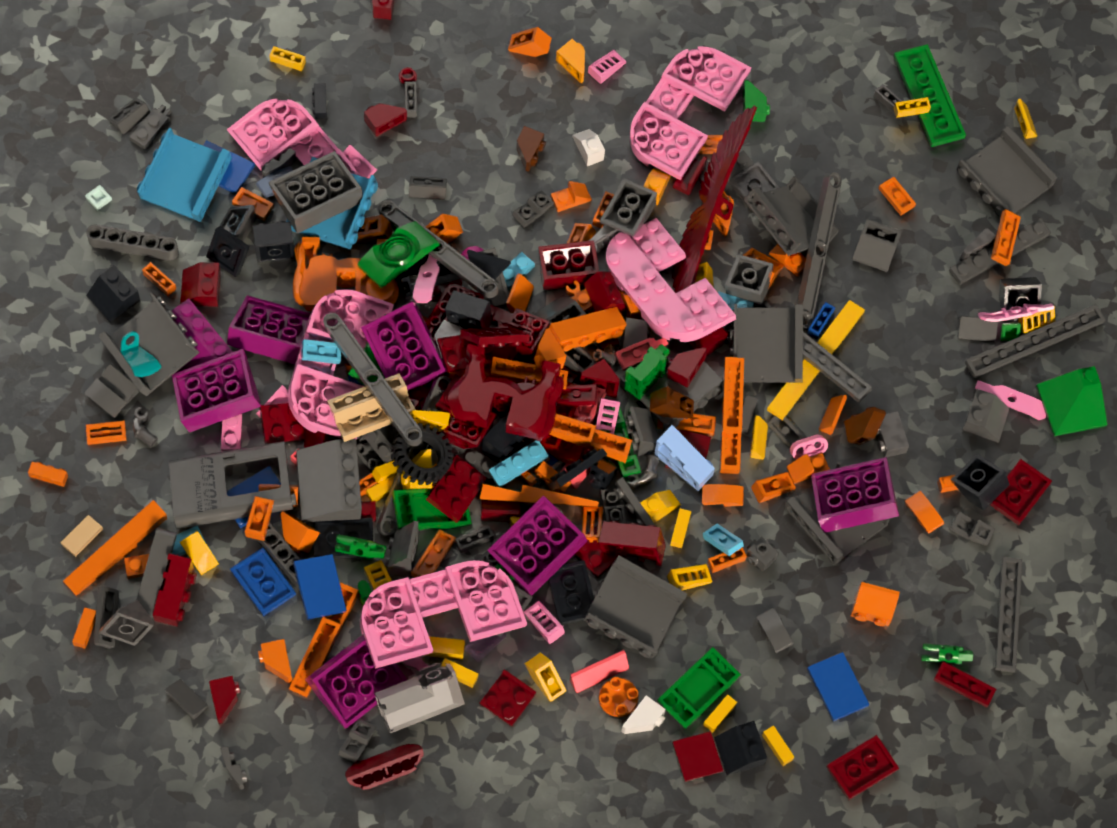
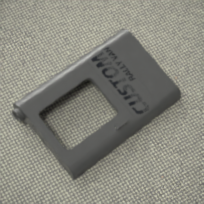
[169,441,297,529]

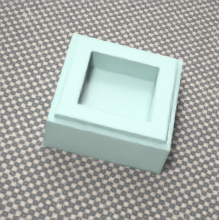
[85,185,112,211]

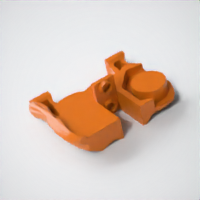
[293,237,399,312]

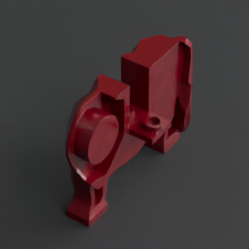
[448,344,564,441]

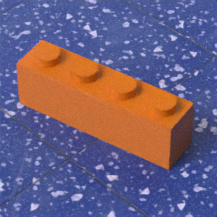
[549,307,627,351]

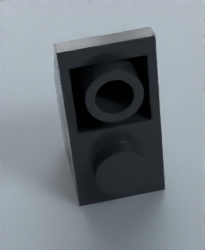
[588,457,618,490]

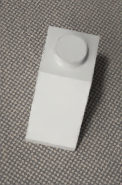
[572,129,605,166]
[621,695,666,734]

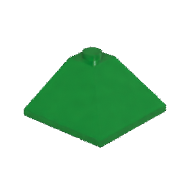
[1036,366,1107,437]

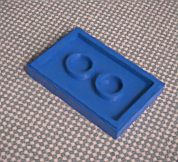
[203,140,255,194]
[227,466,281,528]
[230,547,296,617]
[293,554,347,620]
[807,652,870,722]

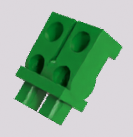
[625,344,670,400]

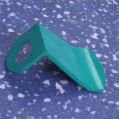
[120,331,162,377]

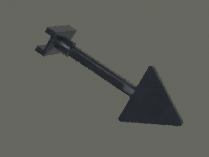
[400,250,511,301]

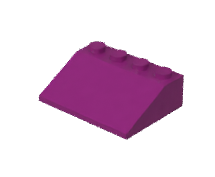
[227,295,311,364]
[172,299,233,374]
[361,302,447,391]
[172,349,261,433]
[811,457,899,533]
[487,495,587,596]
[305,634,407,729]

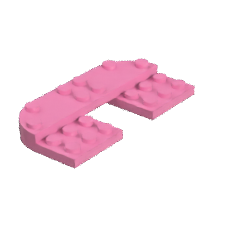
[629,46,751,180]
[227,99,358,175]
[606,218,736,342]
[288,290,394,439]
[360,560,527,669]

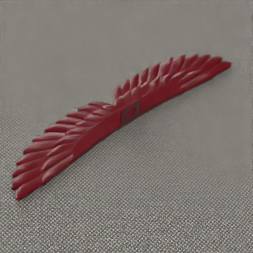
[672,105,757,293]

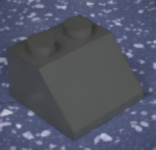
[725,254,773,306]
[963,389,1010,443]

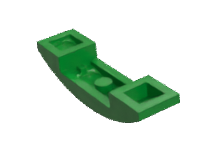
[602,406,641,477]

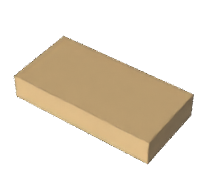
[61,515,103,557]

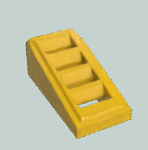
[1018,306,1056,333]
[409,410,450,432]
[364,560,392,591]
[667,564,712,591]

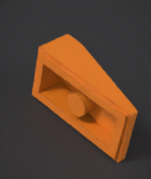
[751,472,796,503]
[245,496,274,541]

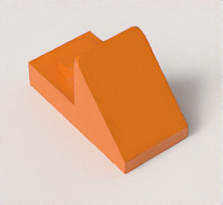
[551,181,592,212]
[769,244,806,277]
[786,453,830,484]

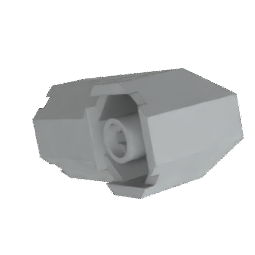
[375,663,465,733]

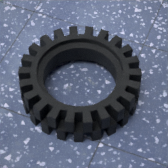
[391,423,454,485]

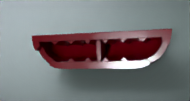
[345,744,424,790]

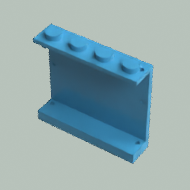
[137,128,232,222]
[286,157,378,249]

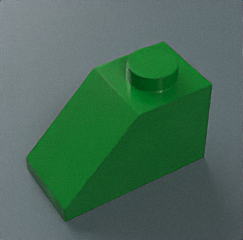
[743,80,770,122]

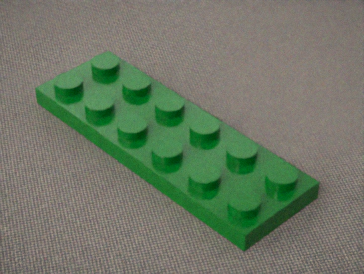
[893,44,966,147]

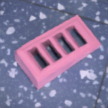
[588,50,626,84]
[595,398,620,434]
[524,601,565,644]

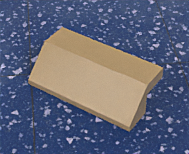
[327,373,416,442]

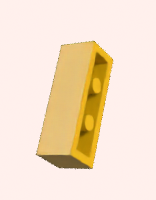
[269,46,306,71]
[893,97,931,118]
[372,460,399,483]
[366,474,396,502]
[670,508,691,548]
[441,658,478,688]
[703,694,737,733]
[762,725,794,766]

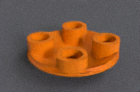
[599,677,639,717]

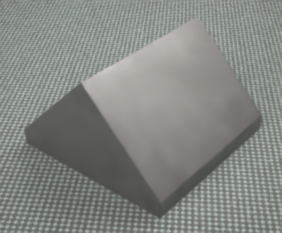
[220,205,256,242]
[99,600,154,646]

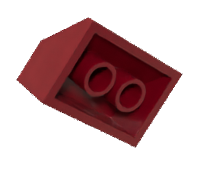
[538,240,599,290]

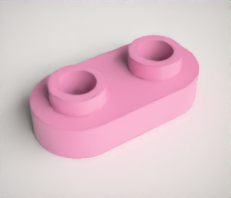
[790,435,828,460]

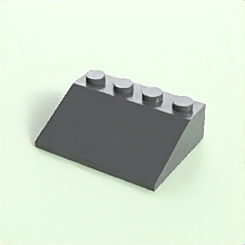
[269,151,363,234]
[296,439,362,522]

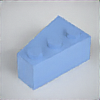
[654,425,715,491]

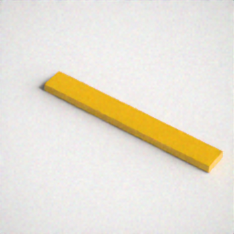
[767,300,865,421]

